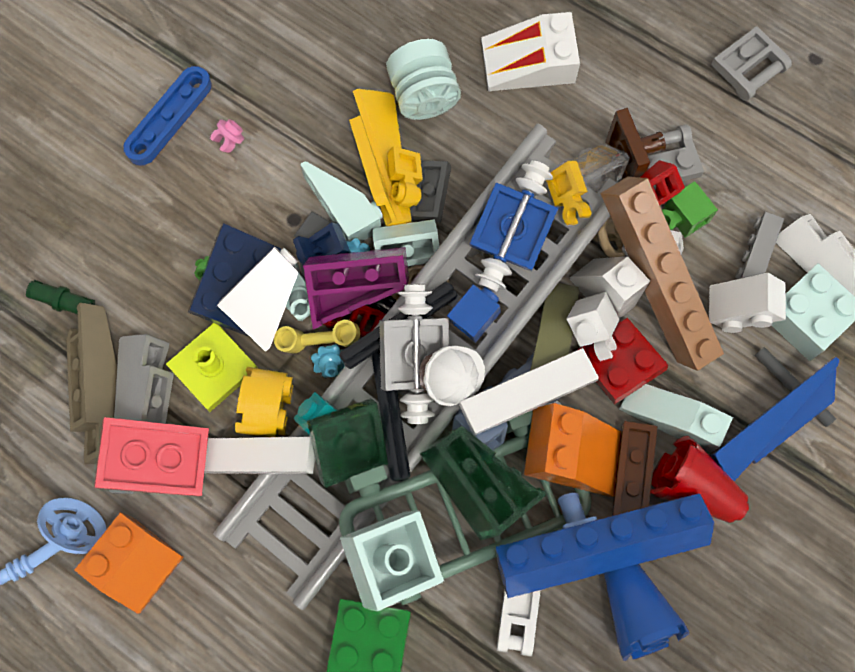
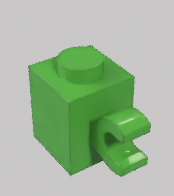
[662,181,718,238]

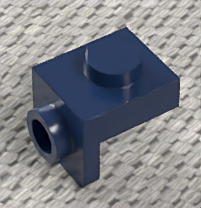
[293,222,350,265]

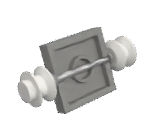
[379,284,449,424]

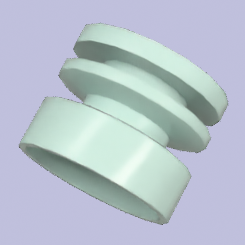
[386,39,461,120]

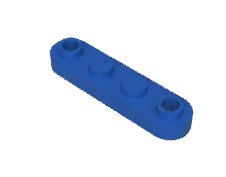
[123,66,212,165]

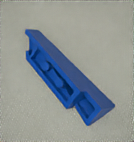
[710,357,839,481]

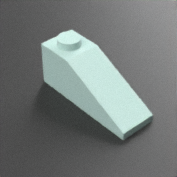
[300,161,383,243]
[619,384,733,454]

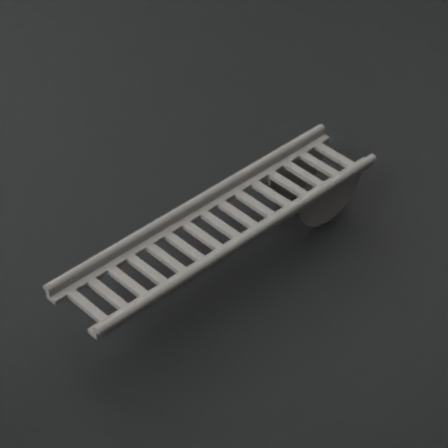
[213,123,616,610]

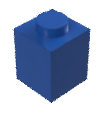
[447,284,501,343]

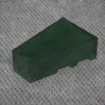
[420,426,548,541]

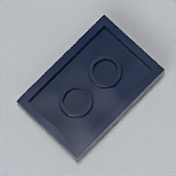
[188,223,282,336]

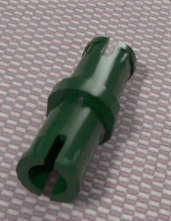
[26,280,95,315]

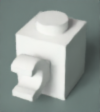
[566,292,619,361]

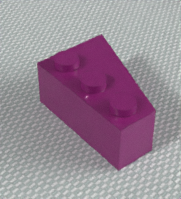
[303,247,409,329]

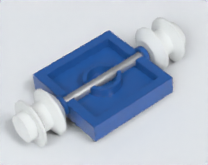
[470,161,558,292]

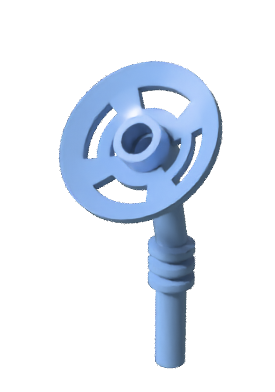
[0,498,107,585]

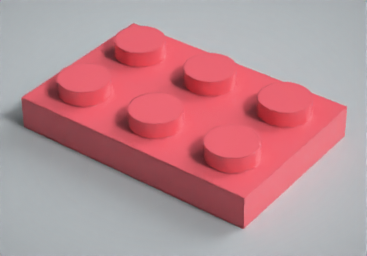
[94,417,209,497]

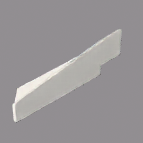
[776,214,855,296]

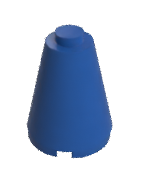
[604,564,689,661]

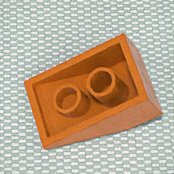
[524,403,621,497]

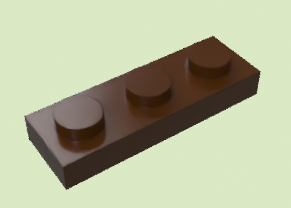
[612,421,658,516]

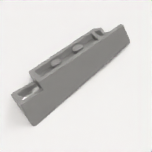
[109,334,174,494]

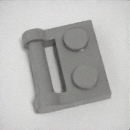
[711,26,792,101]
[647,124,704,188]

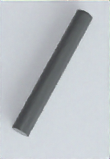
[755,347,836,427]

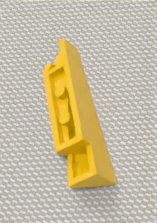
[349,89,412,226]

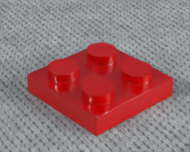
[576,317,668,405]

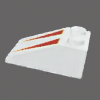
[481,12,580,91]

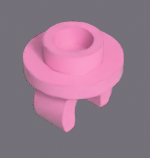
[210,119,244,153]

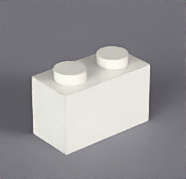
[709,273,786,333]

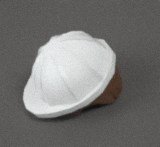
[419,346,485,406]

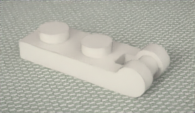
[496,589,540,656]

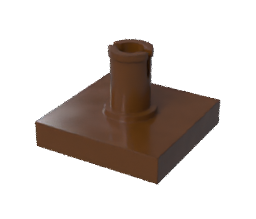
[605,108,666,180]

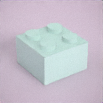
[772,264,855,362]
[340,511,444,611]

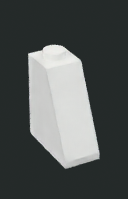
[217,247,298,352]
[570,256,650,319]

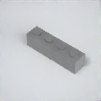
[735,212,784,279]

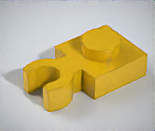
[546,161,591,225]

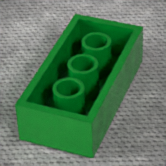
[326,599,411,672]

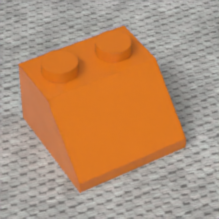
[74,512,184,614]

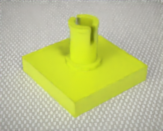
[166,323,258,412]

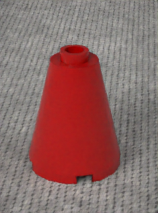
[650,436,749,523]

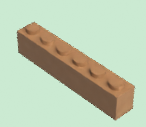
[600,177,724,371]

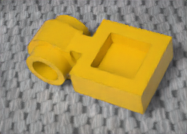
[387,146,423,208]

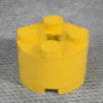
[235,367,294,437]

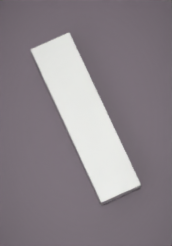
[459,348,599,436]
[204,437,317,474]

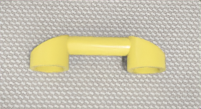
[274,320,360,354]

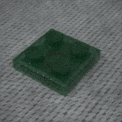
[307,398,388,488]

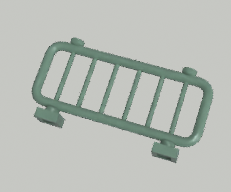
[339,410,592,605]

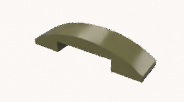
[530,283,579,371]

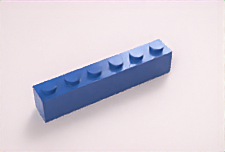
[496,493,714,598]

